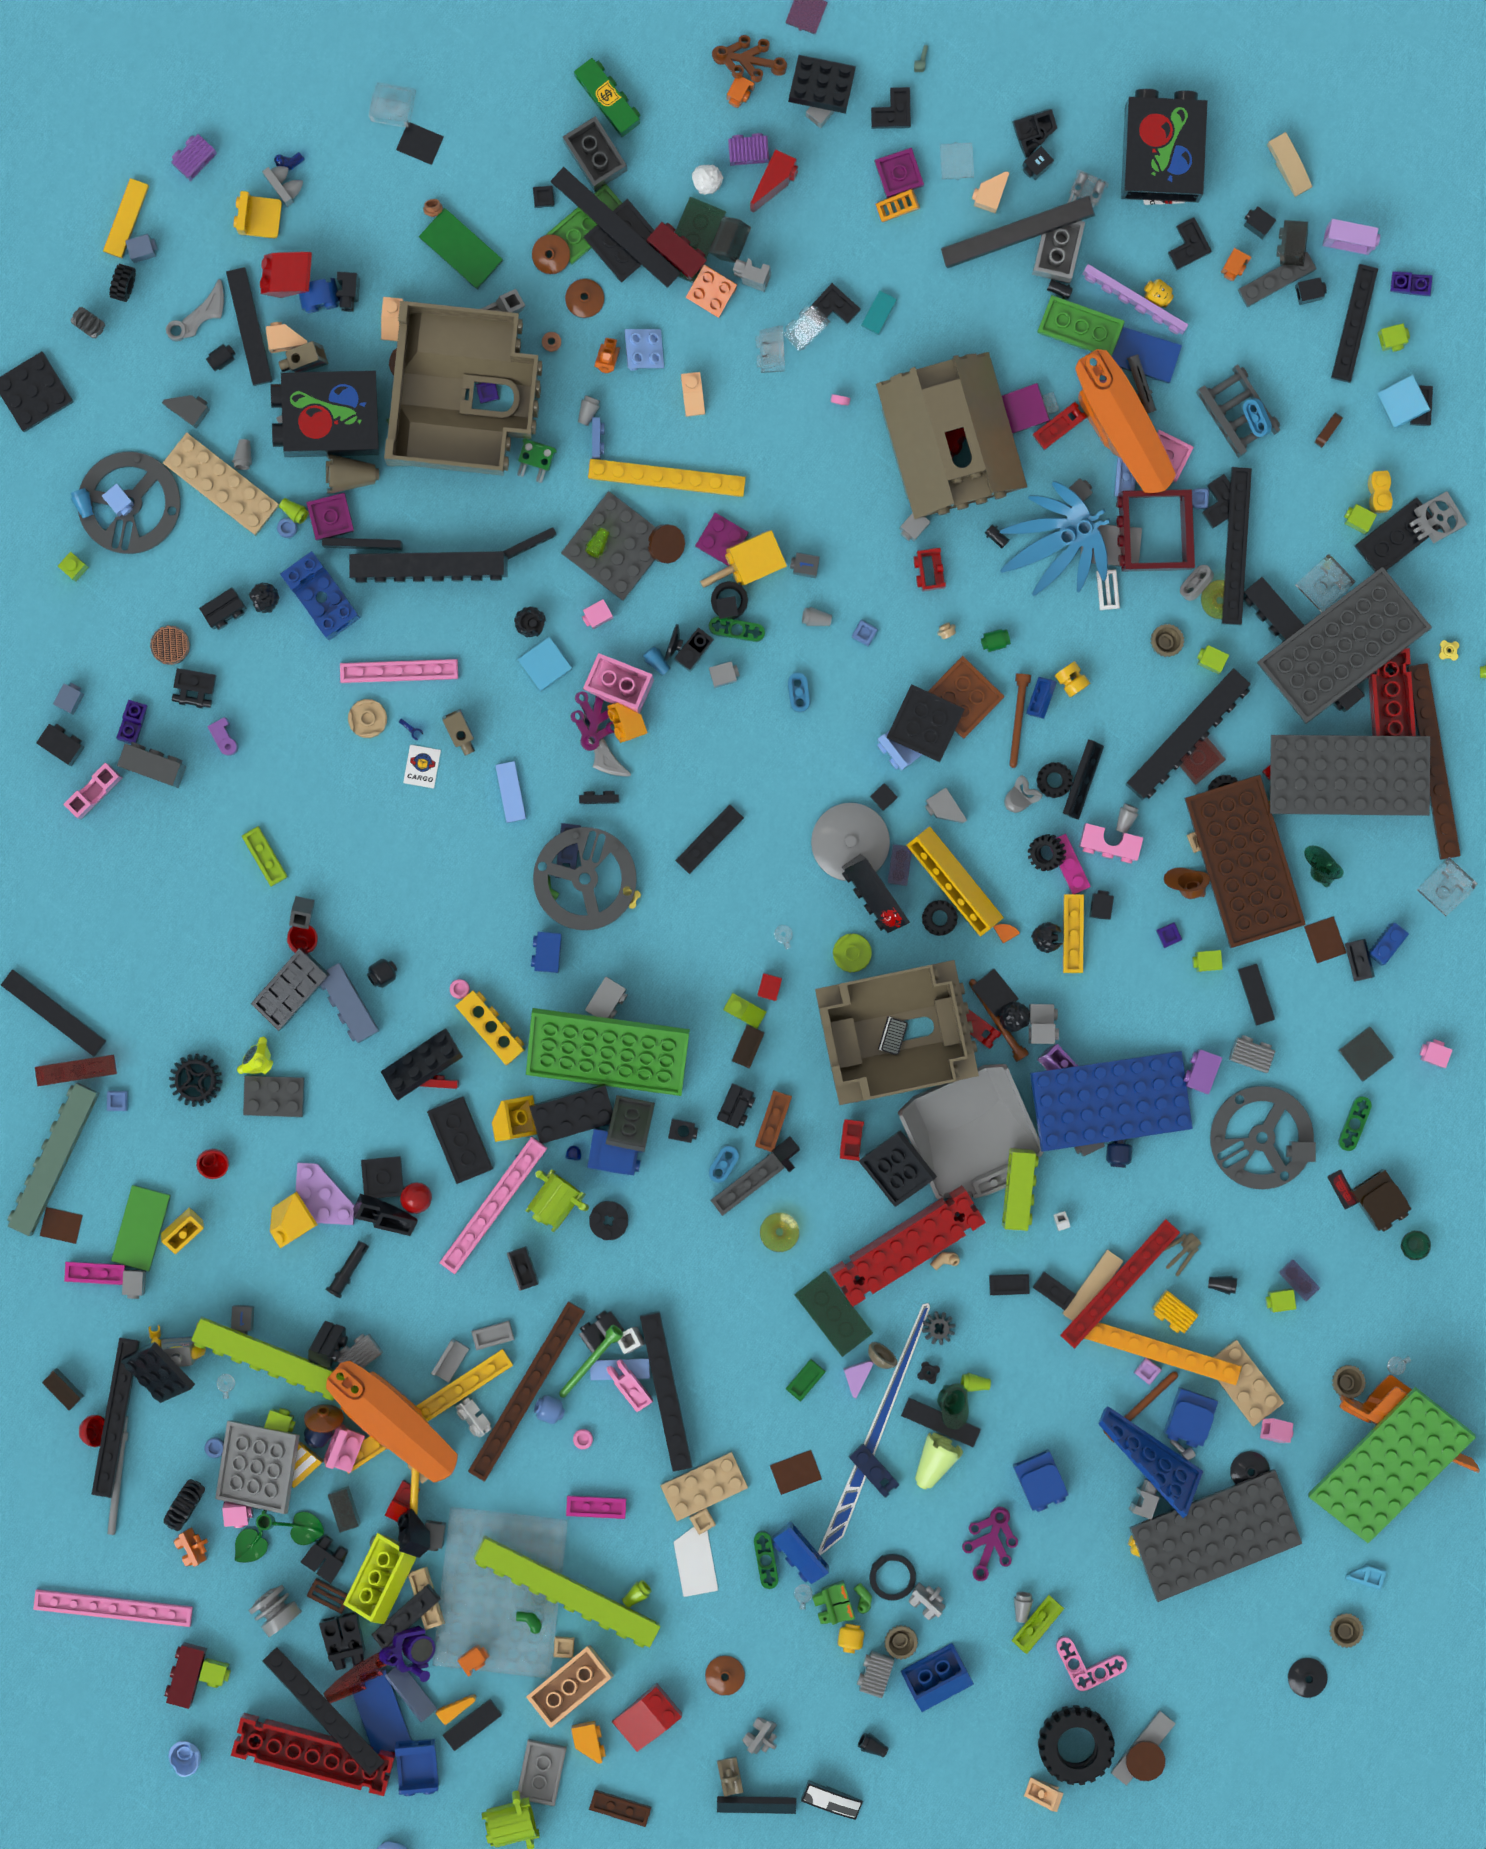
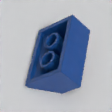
[772,1521,829,1584]
[901,1643,974,1712]

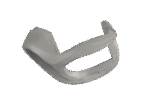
[1004,775,1043,813]

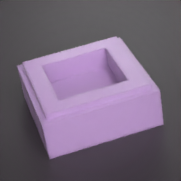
[1134,1357,1161,1385]

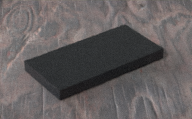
[1355,497,1441,572]
[427,1096,493,1184]

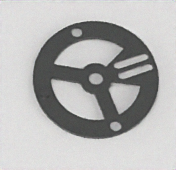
[78,452,180,554]
[533,827,636,930]
[1210,1086,1314,1189]

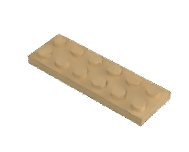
[163,432,279,536]

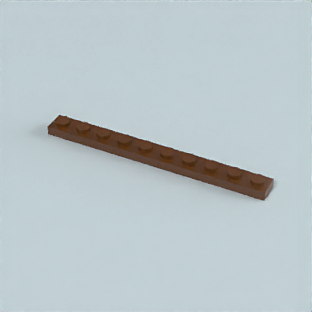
[1407,663,1461,860]
[468,1301,585,1482]

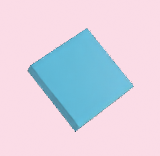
[1378,375,1431,429]
[518,637,572,691]

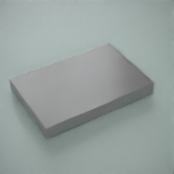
[1080,525,1142,566]
[518,1739,567,1806]

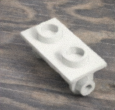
[455,1398,492,1438]

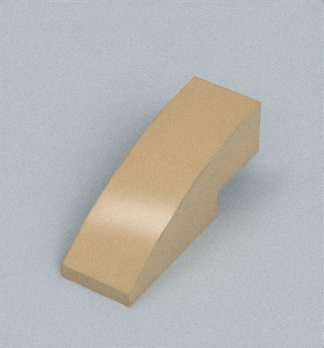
[1267,132,1312,197]

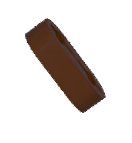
[1314,412,1343,448]

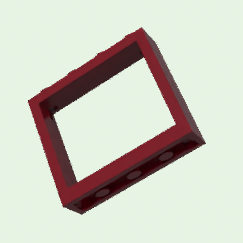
[1116,489,1195,572]

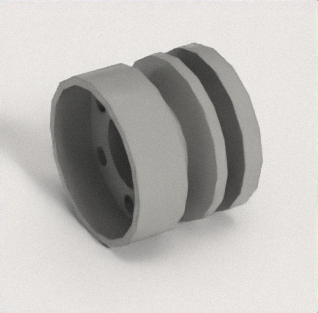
[248,1585,302,1637]

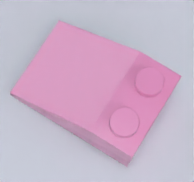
[583,653,654,714]

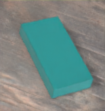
[861,291,897,335]

